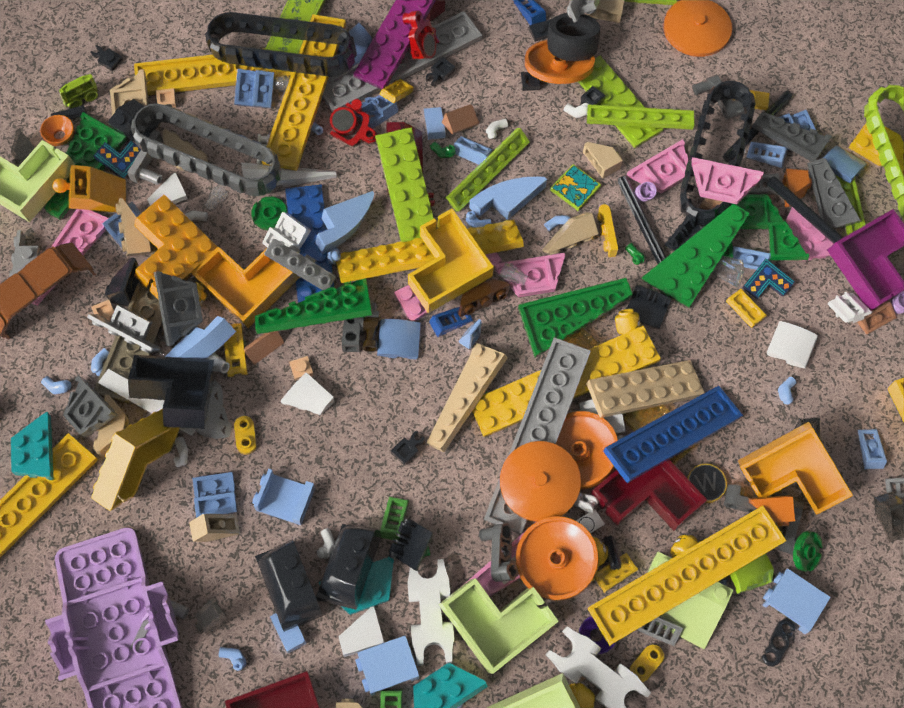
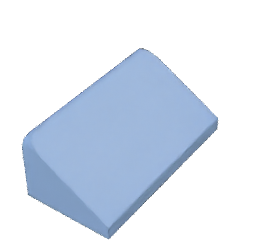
[454,136,493,164]
[730,246,770,270]

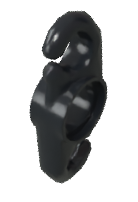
[762,619,795,667]

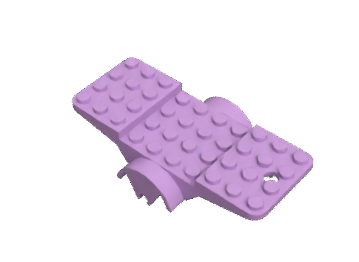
[45,528,182,708]

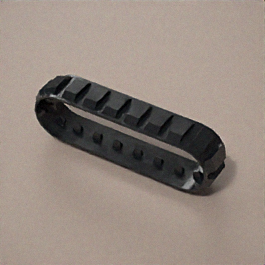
[205,12,357,77]
[679,81,755,226]

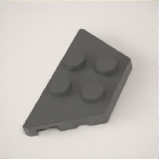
[154,271,203,346]
[63,375,117,437]

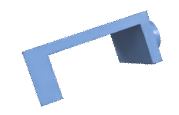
[252,469,315,525]
[762,568,830,634]
[355,636,419,696]

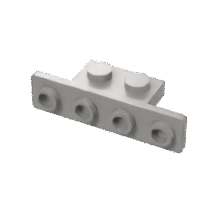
[567,0,600,23]
[9,230,40,277]
[264,238,336,290]
[87,305,160,353]

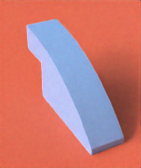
[469,177,547,220]
[315,191,374,254]
[165,316,236,359]

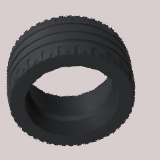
[547,13,600,61]

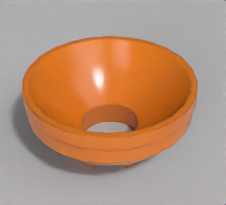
[40,115,74,146]

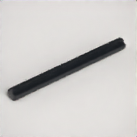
[723,91,793,162]
[618,175,667,264]
[767,176,843,244]

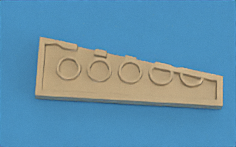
[427,343,508,452]

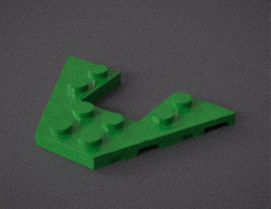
[720,194,809,261]

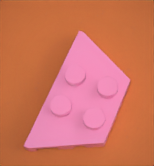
[627,139,688,194]
[691,157,764,204]
[785,207,833,261]
[494,253,565,298]

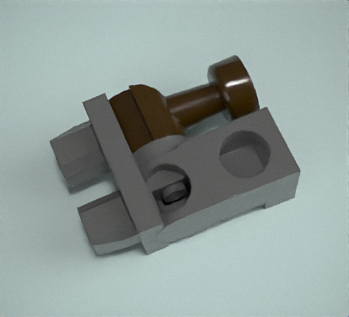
[342,303,379,352]

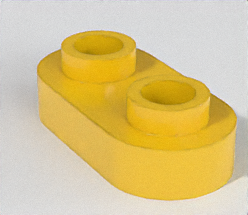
[234,416,257,455]
[629,645,664,682]

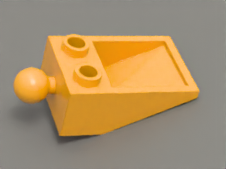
[52,165,126,212]

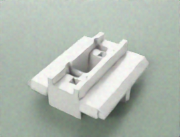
[828,292,872,323]

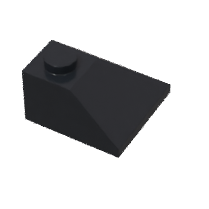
[107,99,161,143]
[105,257,139,306]

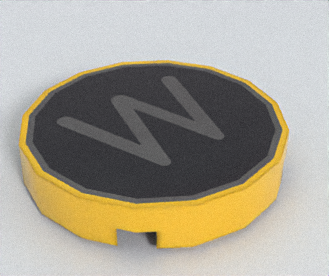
[687,464,727,503]

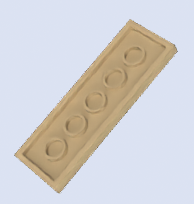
[586,360,705,418]

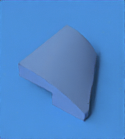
[338,23,373,66]
[350,95,398,129]

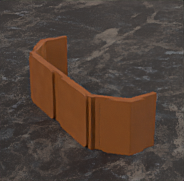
[0,242,96,340]

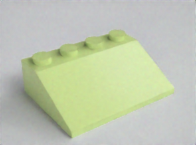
[647,552,733,649]

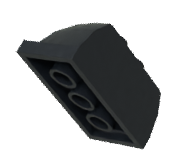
[316,524,381,610]
[255,539,323,632]

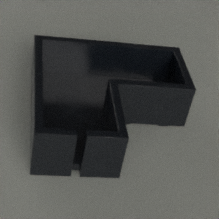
[128,355,214,429]

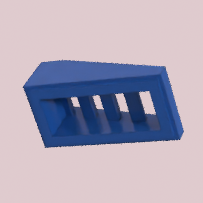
[513,0,546,25]
[429,307,473,337]

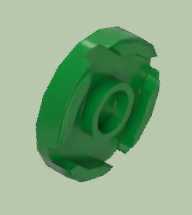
[251,196,288,231]
[793,531,823,572]

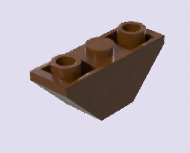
[458,278,510,318]

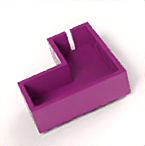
[827,209,904,311]

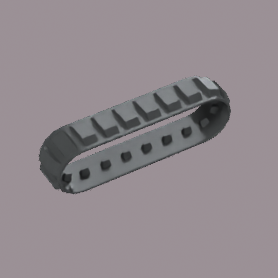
[131,103,281,196]

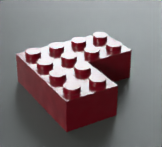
[591,460,707,531]
[224,671,320,708]

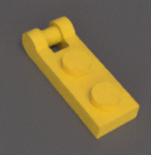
[597,204,618,257]
[224,323,248,377]

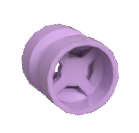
[634,182,657,202]
[890,291,904,314]

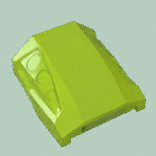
[59,74,98,108]
[730,554,774,594]

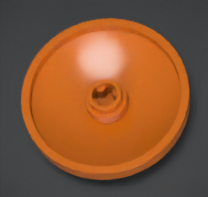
[663,0,732,57]
[525,40,595,84]
[556,411,618,489]
[500,441,581,522]
[516,516,599,601]

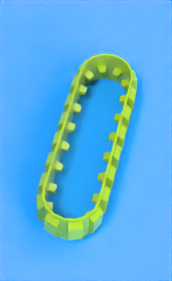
[864,84,904,219]

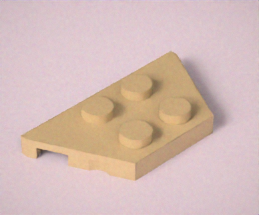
[110,69,149,115]

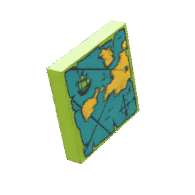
[550,164,601,211]

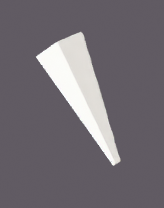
[241,163,337,187]

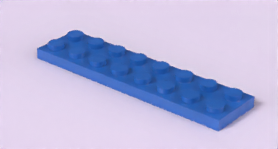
[285,184,334,303]
[603,386,743,483]

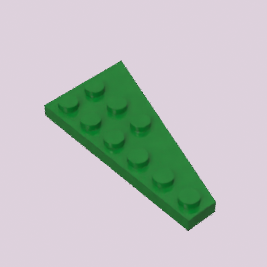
[44,112,127,220]
[641,204,750,308]
[255,278,372,334]
[518,278,632,358]

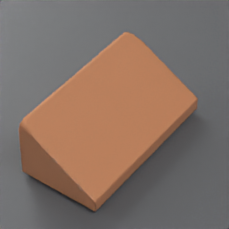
[442,104,479,135]
[857,301,897,334]
[244,331,284,365]

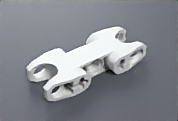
[408,559,454,666]
[546,627,651,708]

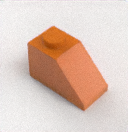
[782,168,812,207]
[748,495,795,526]

